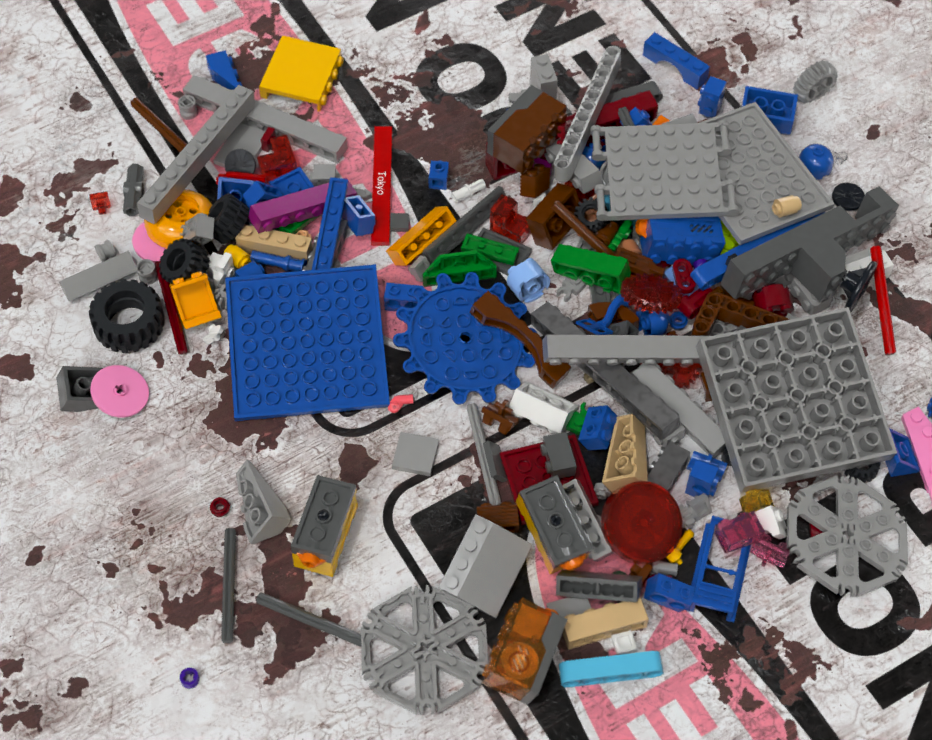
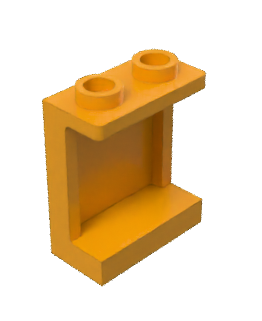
[169,271,221,329]

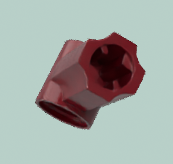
[676,288,713,320]

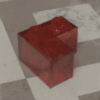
[257,134,297,183]
[490,194,531,244]

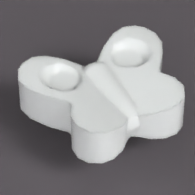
[203,324,224,345]

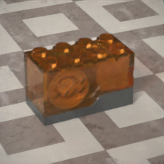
[481,598,568,705]

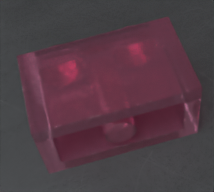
[715,511,765,554]

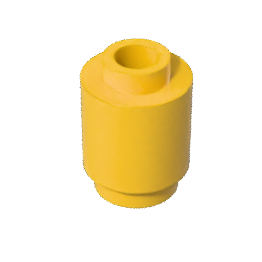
[223,244,251,269]

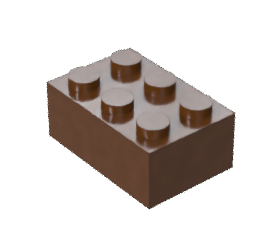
[526,183,580,250]

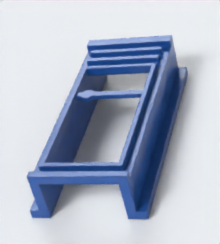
[686,516,753,623]

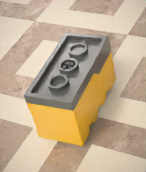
[291,475,358,577]
[516,475,592,575]

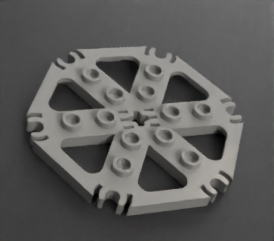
[787,476,908,597]
[361,585,489,715]

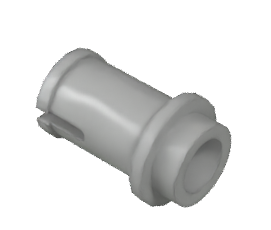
[652,559,678,577]

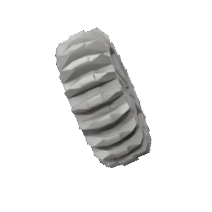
[793,60,838,103]

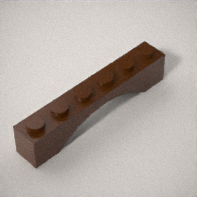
[470,291,572,389]

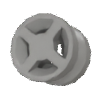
[94,240,116,262]

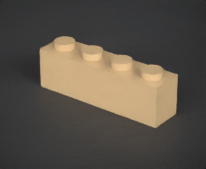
[235,224,313,263]
[563,598,649,650]

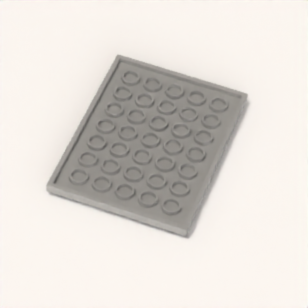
[699,102,835,245]

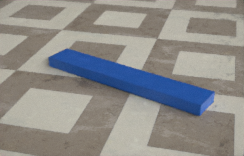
[312,177,349,270]

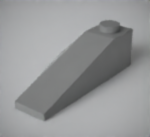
[236,460,291,544]

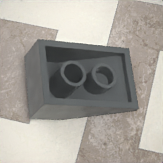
[56,366,122,412]

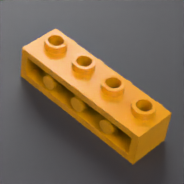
[386,206,456,266]

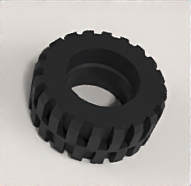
[89,279,165,353]

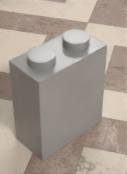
[530,54,558,99]

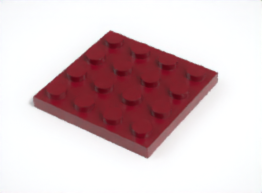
[499,434,599,525]

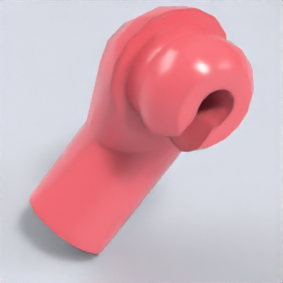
[388,394,413,413]

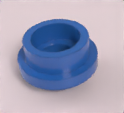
[669,311,688,330]

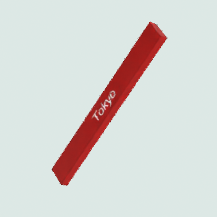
[371,126,392,246]

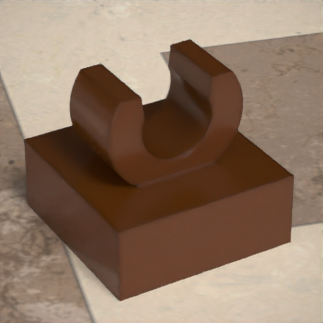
[629,563,653,590]

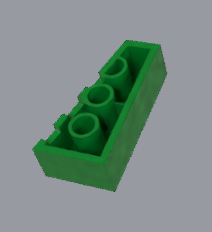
[551,244,633,295]

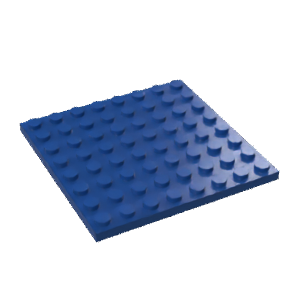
[225,264,390,421]

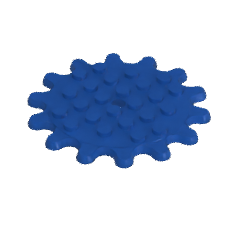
[393,272,537,405]

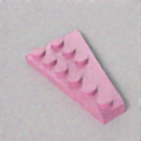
[901,407,932,505]

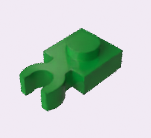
[608,220,632,251]
[566,402,594,435]

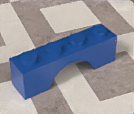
[642,32,710,90]

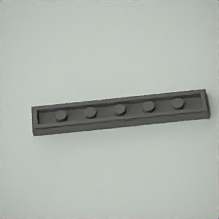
[423,186,508,265]

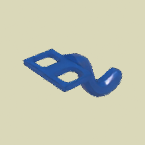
[576,294,633,335]

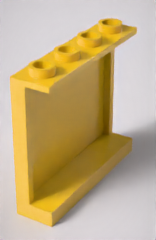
[259,35,344,112]

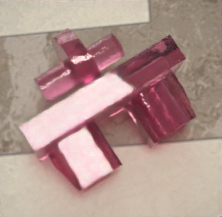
[750,533,790,568]

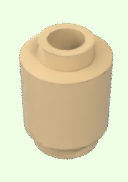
[772,195,802,218]

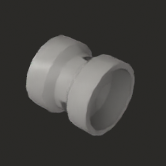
[178,95,197,120]
[136,259,158,285]

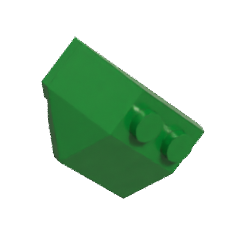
[423,250,497,287]

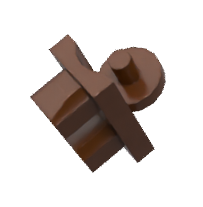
[481,400,520,435]

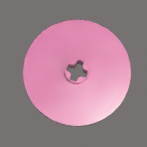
[132,218,170,263]
[90,365,149,418]

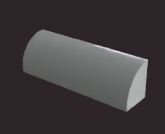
[59,250,137,301]

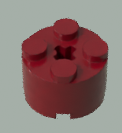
[752,284,794,317]

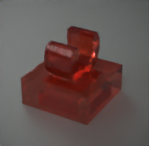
[89,191,111,215]

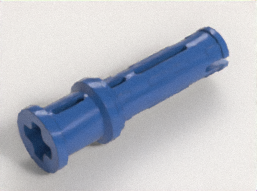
[250,250,307,272]

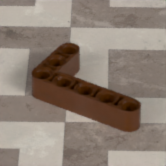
[691,291,790,336]

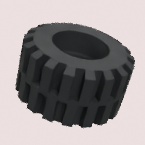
[208,193,249,244]
[159,238,210,284]

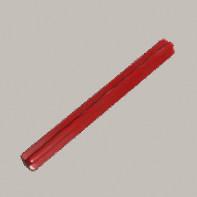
[870,246,896,355]

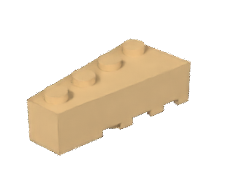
[602,414,648,495]

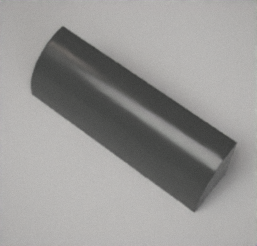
[556,570,642,602]

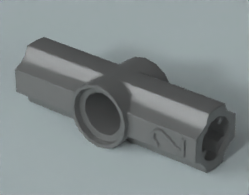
[123,164,144,217]

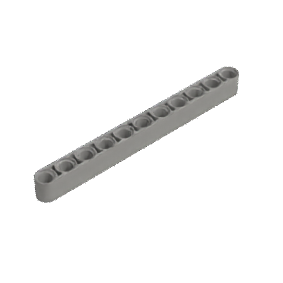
[554,46,621,183]

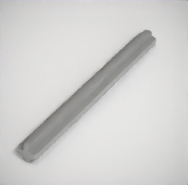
[467,403,501,505]

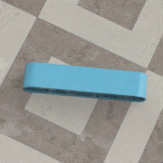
[558,651,664,687]

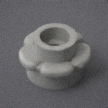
[594,483,611,499]

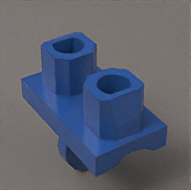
[687,451,728,482]

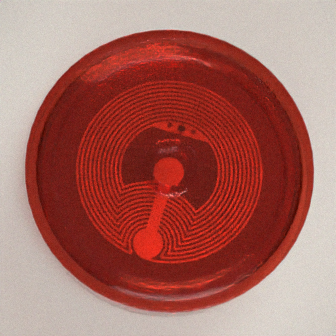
[601,481,682,564]

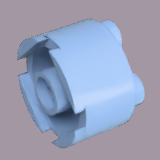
[507,258,550,303]

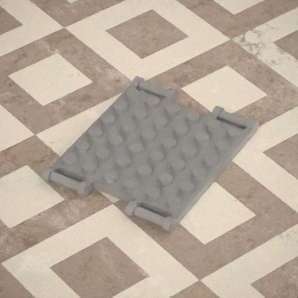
[590,120,739,221]

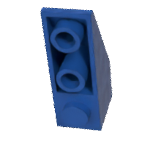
[205,50,242,90]

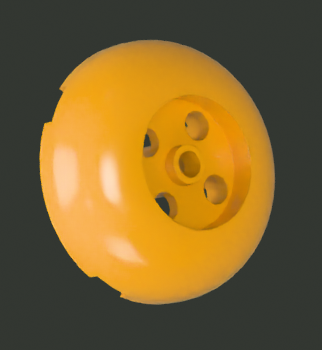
[144,189,212,249]

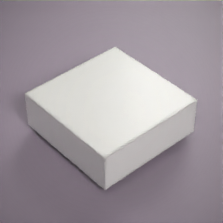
[611,630,638,655]

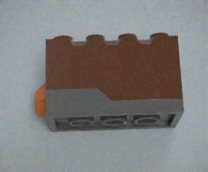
[487,85,567,174]

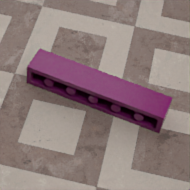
[248,178,357,233]

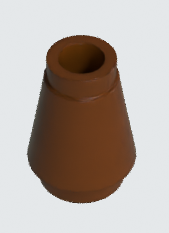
[595,221,619,246]

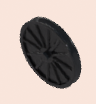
[224,149,256,174]
[832,182,865,211]

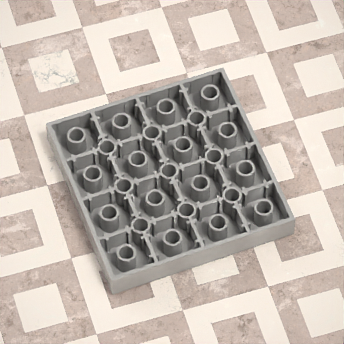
[696,307,897,493]

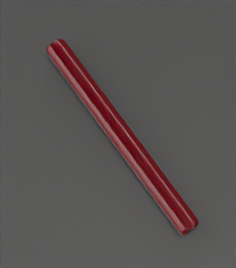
[155,260,188,355]

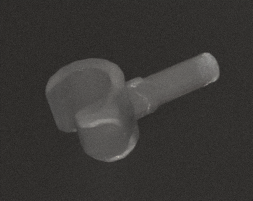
[827,147,848,165]

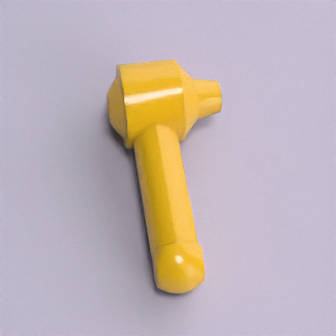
[664,529,694,565]

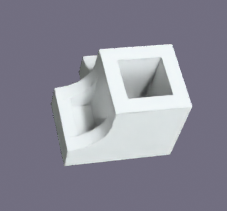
[207,252,235,289]
[749,506,787,539]

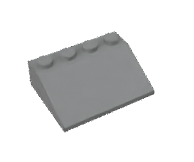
[438,514,533,618]

